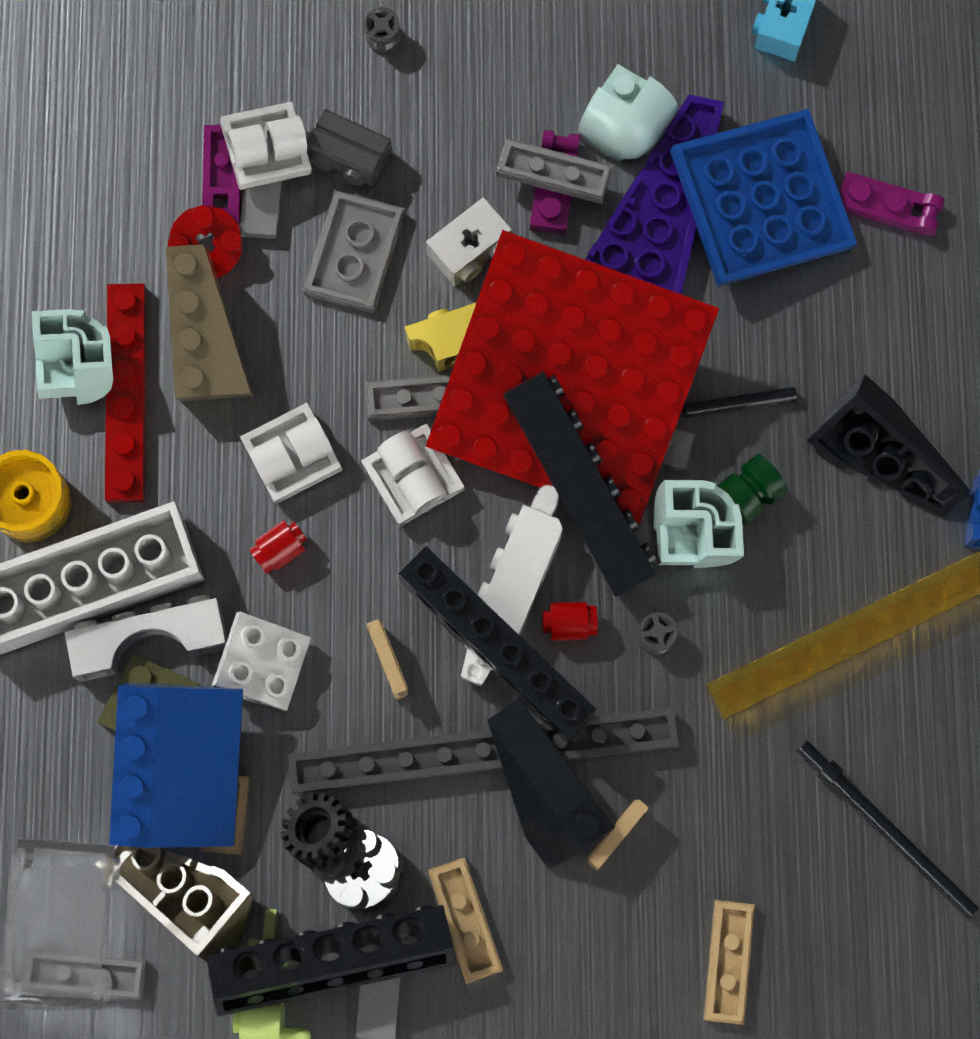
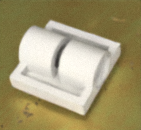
[220,102,312,190]
[240,403,342,505]
[361,423,465,527]
[212,612,311,711]

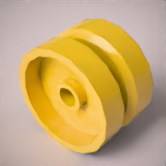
[0,450,72,543]

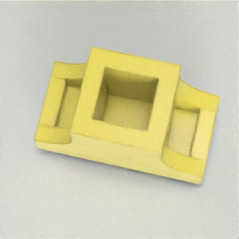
[405,303,476,372]

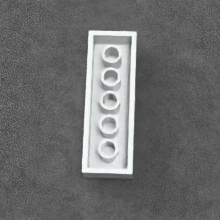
[0,501,205,655]

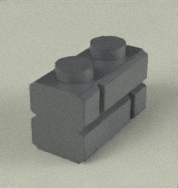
[307,109,392,187]

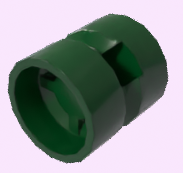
[717,454,788,525]

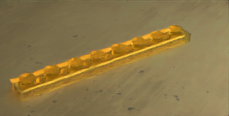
[705,551,980,720]

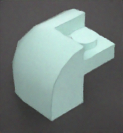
[578,64,679,162]
[32,309,113,405]
[653,480,744,568]

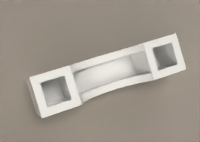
[64,595,228,682]

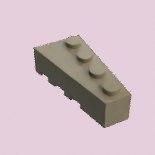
[166,244,255,401]

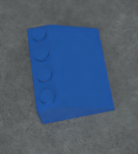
[109,682,243,848]

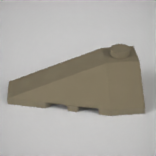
[95,845,253,962]

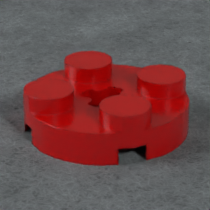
[167,205,243,278]

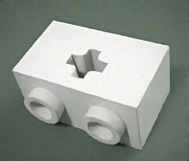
[426,197,512,286]

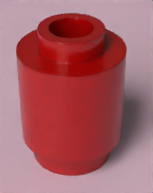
[249,520,308,574]
[542,602,598,641]

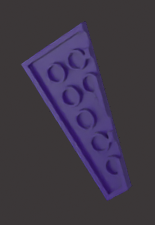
[585,94,724,294]

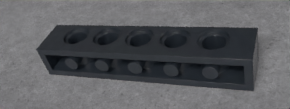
[398,546,596,743]
[206,905,455,1017]

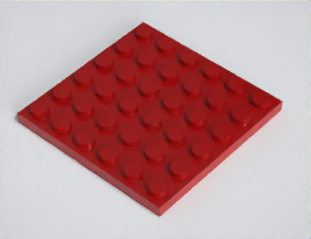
[425,230,720,523]

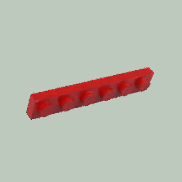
[105,283,146,504]

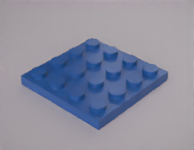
[670,108,857,287]

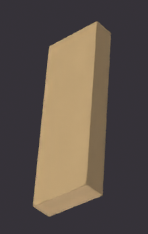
[428,857,503,984]
[703,900,755,1025]

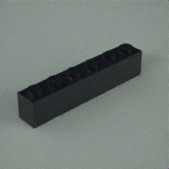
[503,370,658,597]

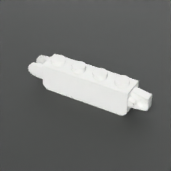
[461,484,563,687]

